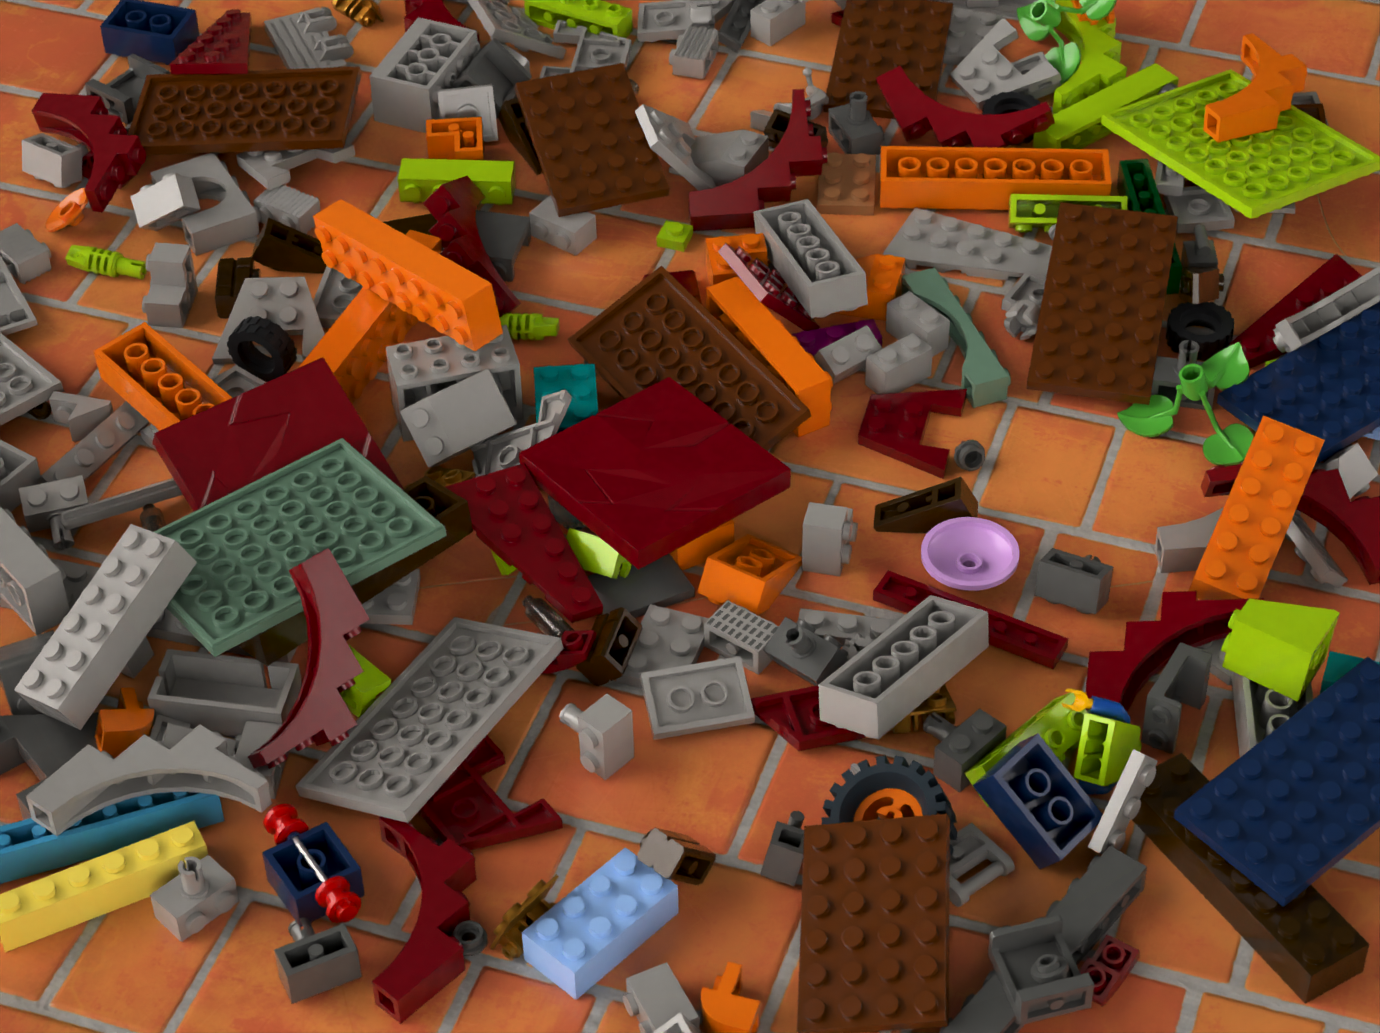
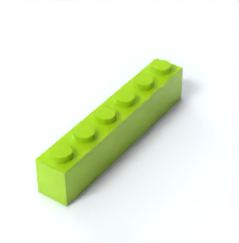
[1033,63,1178,149]

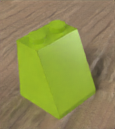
[1221,598,1340,702]

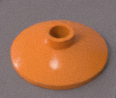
[45,188,88,232]

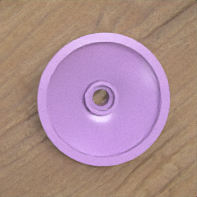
[921,517,1020,591]

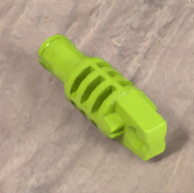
[66,245,147,280]
[500,313,560,340]

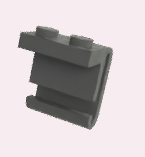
[0,630,54,715]

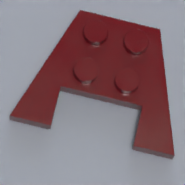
[858,389,967,479]
[418,735,563,851]

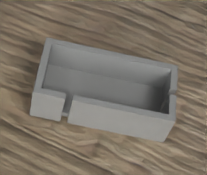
[147,649,302,736]

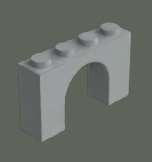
[150,153,261,256]

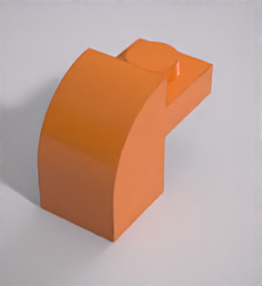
[95,687,154,758]
[701,961,760,1033]

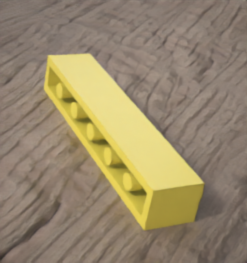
[0,821,208,952]

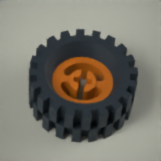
[822,756,957,857]

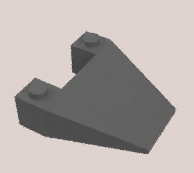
[0,712,115,820]

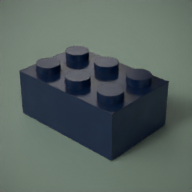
[100,0,200,65]
[973,733,1103,869]

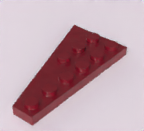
[169,9,252,74]
[1229,254,1362,368]
[445,463,603,623]

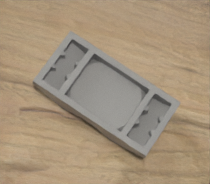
[0,256,38,336]

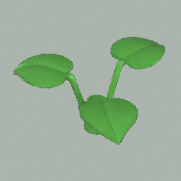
[1017,0,1116,85]
[1117,342,1254,466]

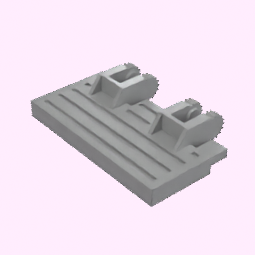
[264,7,354,69]

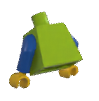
[1062,688,1142,794]

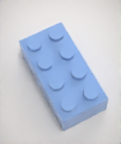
[522,847,679,1000]

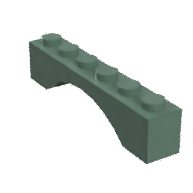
[901,267,1011,408]

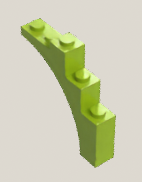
[1053,0,1127,114]

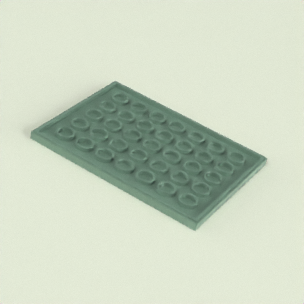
[154,438,447,657]

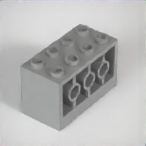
[369,17,480,133]
[385,325,524,442]

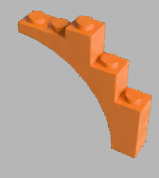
[1203,33,1307,143]

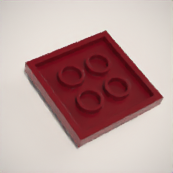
[718,243,820,331]

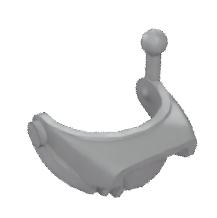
[773,67,829,121]

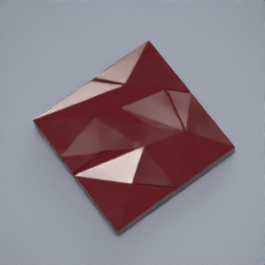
[153,357,404,512]
[519,377,791,570]

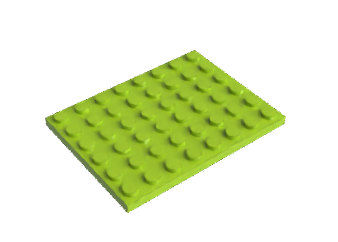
[1101,69,1380,219]

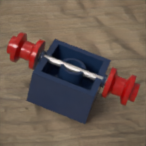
[262,803,365,928]

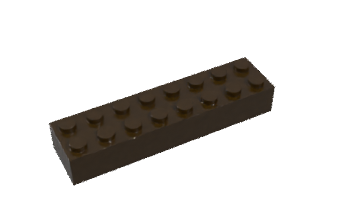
[237,476,473,666]
[1132,753,1369,1004]

